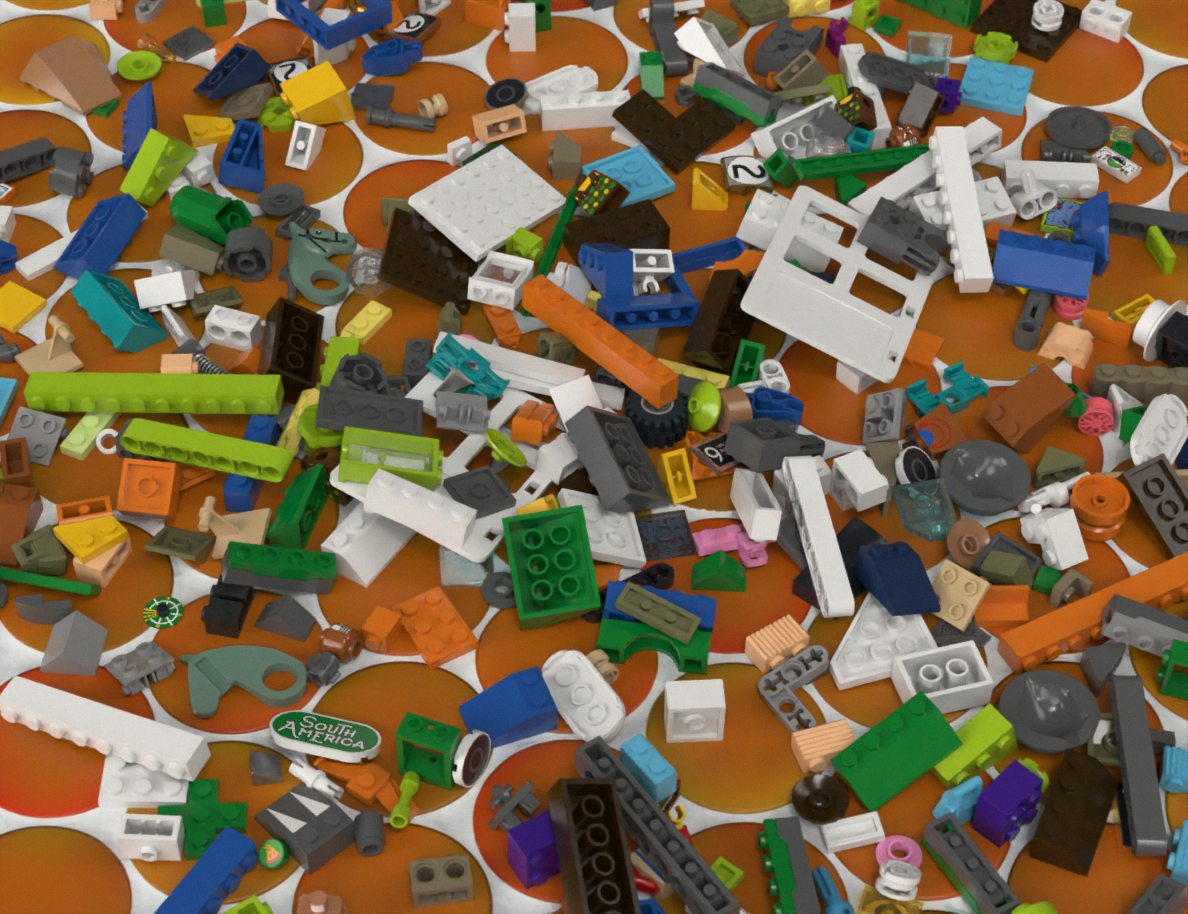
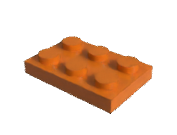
[391,586,479,670]

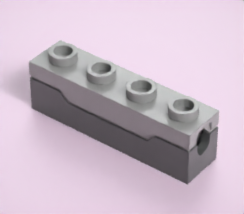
[1101,594,1188,657]

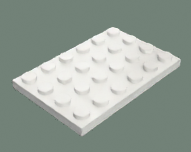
[408,145,566,262]

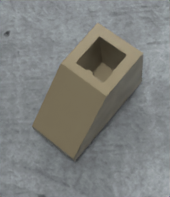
[548,131,582,180]

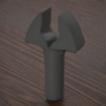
[279,264,297,301]

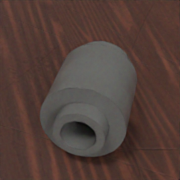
[354,810,386,856]

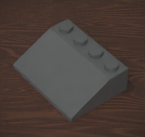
[565,405,672,513]

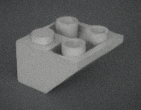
[862,388,907,445]

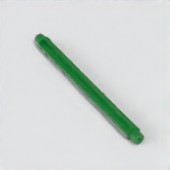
[520,185,579,317]

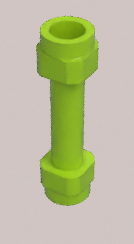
[390,772,420,828]

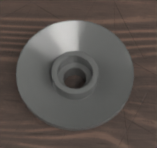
[258,183,305,216]

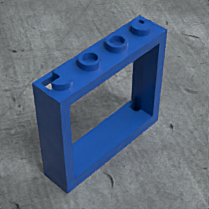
[275,0,393,51]
[663,237,760,327]

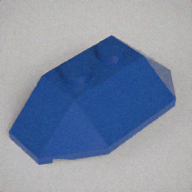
[1071,191,1110,277]

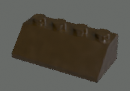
[683,269,756,379]
[1030,748,1120,877]

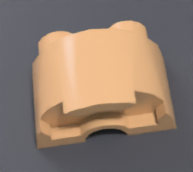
[1038,322,1093,369]

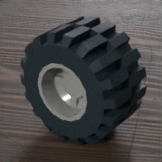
[625,389,689,449]

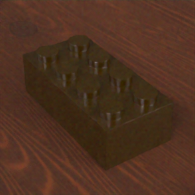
[564,199,670,268]
[258,296,324,403]

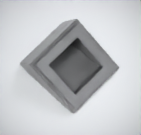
[1150,728,1176,755]
[250,751,282,786]

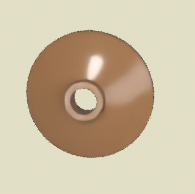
[947,518,991,570]

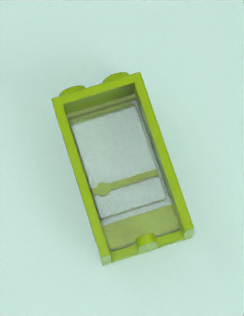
[338,426,443,492]

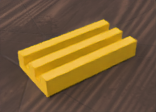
[1111,294,1156,330]

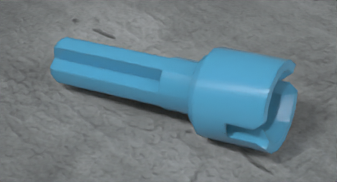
[812,866,856,914]

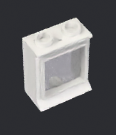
[467,251,534,310]

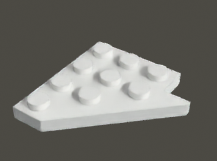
[829,591,938,691]

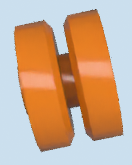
[1068,474,1131,541]

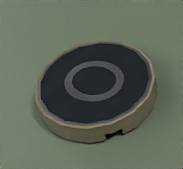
[484,78,529,111]

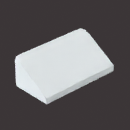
[161,305,196,347]

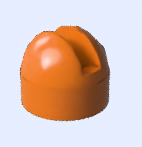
[766,72,781,91]

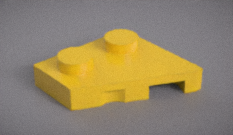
[183,114,235,148]
[53,515,129,565]

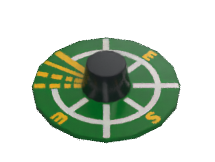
[143,597,184,629]

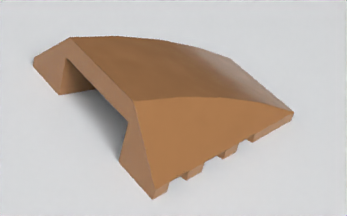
[19,35,123,115]

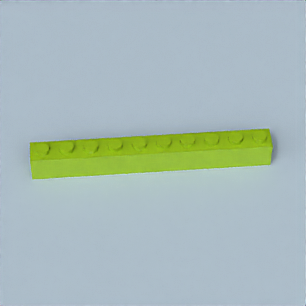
[24,372,284,415]

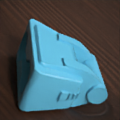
[931,775,984,825]

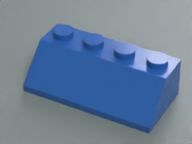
[122,82,157,172]
[53,193,147,280]
[992,229,1096,300]

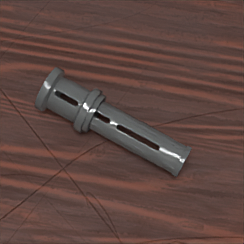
[366,105,436,133]

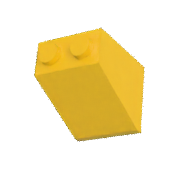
[280,60,356,125]

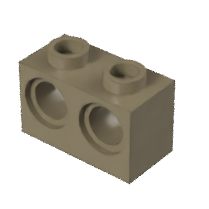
[409,854,474,909]

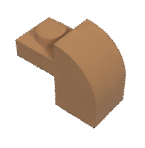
[717,386,753,434]

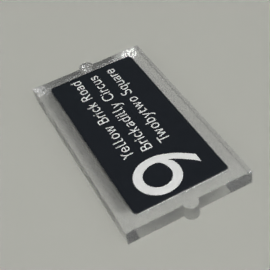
[689,432,744,476]

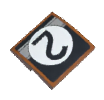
[381,13,441,43]
[267,55,313,97]

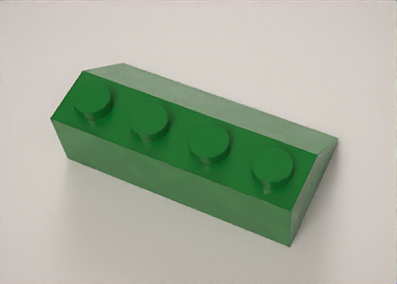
[830,691,963,812]

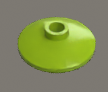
[117,51,162,80]
[687,381,721,432]
[485,428,527,467]

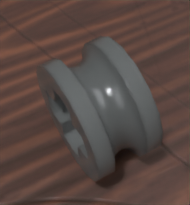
[675,85,695,107]

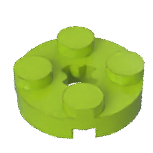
[973,32,1018,64]
[257,97,299,132]
[298,404,344,448]

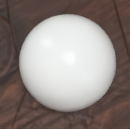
[96,429,119,454]

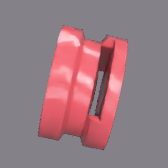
[1053,293,1089,321]
[1078,397,1114,436]

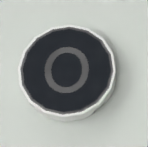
[895,446,937,498]
[452,729,491,788]

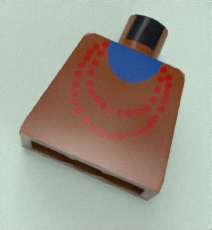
[902,402,968,461]

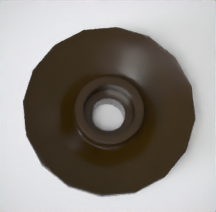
[792,774,850,825]

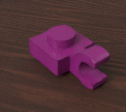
[825,17,849,58]

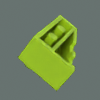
[119,128,198,207]
[930,703,1019,790]

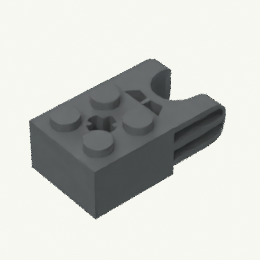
[754,16,824,78]
[856,196,948,274]
[724,417,826,473]

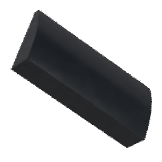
[792,517,890,620]

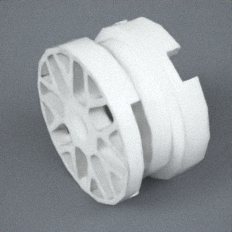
[1031,0,1064,31]
[875,860,922,901]

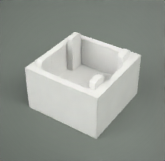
[664,679,726,743]

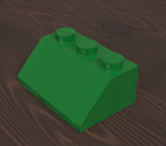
[266,463,327,550]

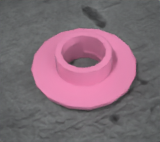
[876,835,922,868]

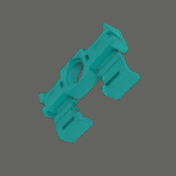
[425,332,510,402]
[905,361,989,418]

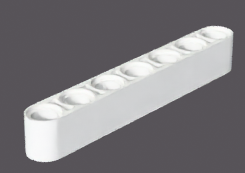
[782,455,855,618]

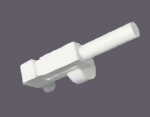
[1018,471,1090,514]

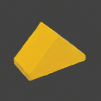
[692,167,728,211]
[657,448,697,505]

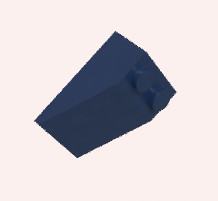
[193,43,271,101]
[853,541,941,616]

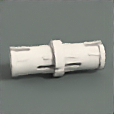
[289,758,344,803]

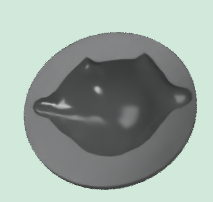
[939,440,1031,516]
[999,670,1100,755]

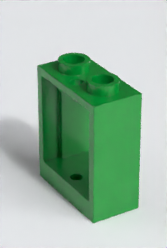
[1156,639,1188,701]
[395,712,462,791]

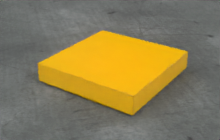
[0,281,47,334]

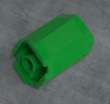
[169,185,252,245]

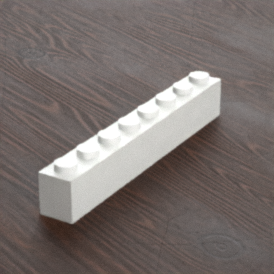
[847,116,1002,218]
[929,126,994,293]
[0,675,211,782]

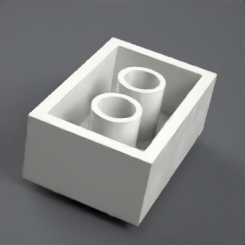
[891,640,994,714]

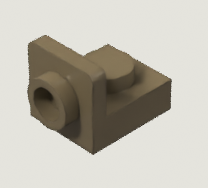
[1048,568,1094,609]

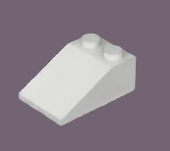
[674,17,746,78]

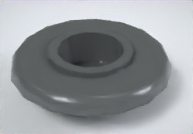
[481,572,516,609]

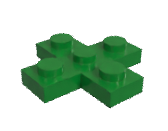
[158,779,248,861]

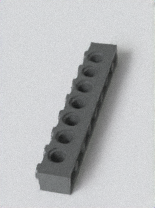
[575,735,741,914]

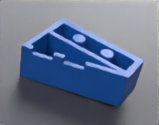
[218,119,265,194]
[578,243,633,298]

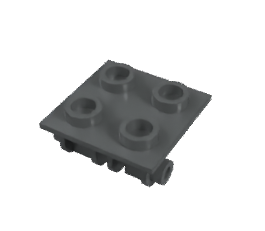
[1041,140,1091,163]

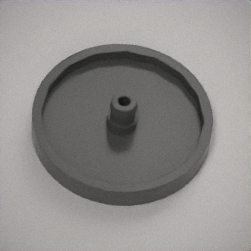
[1046,106,1112,149]

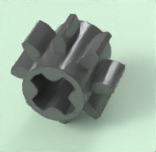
[305,652,341,686]

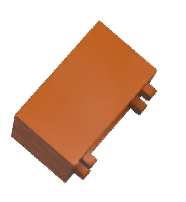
[464,0,520,32]
[116,458,183,521]

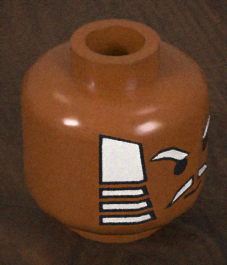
[885,123,921,148]
[320,623,363,663]

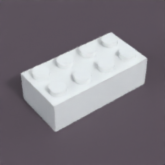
[909,176,1017,233]
[736,189,844,272]

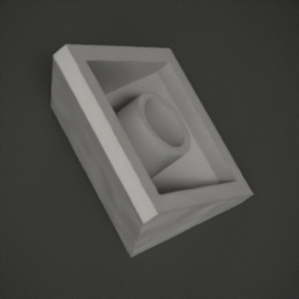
[40,610,108,677]

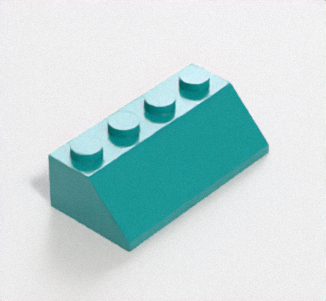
[71,269,169,353]

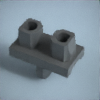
[488,780,541,833]

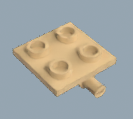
[14,315,84,376]
[197,496,272,560]
[932,559,992,631]

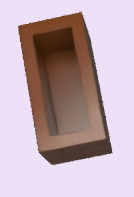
[0,437,34,487]

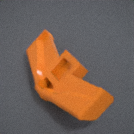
[313,756,421,830]

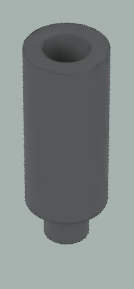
[1133,127,1167,165]

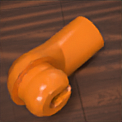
[1170,138,1188,165]

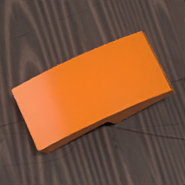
[1080,308,1132,348]

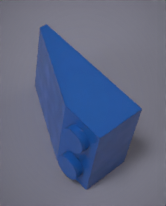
[459,666,557,749]

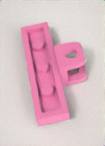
[691,515,787,567]

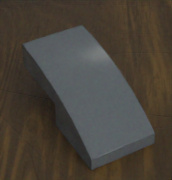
[15,594,74,625]

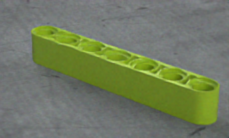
[120,418,294,483]

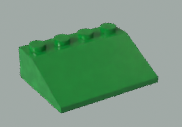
[502,505,601,630]

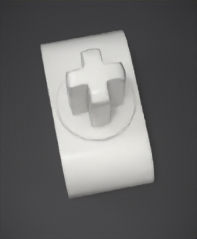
[1010,169,1058,220]
[738,359,790,394]

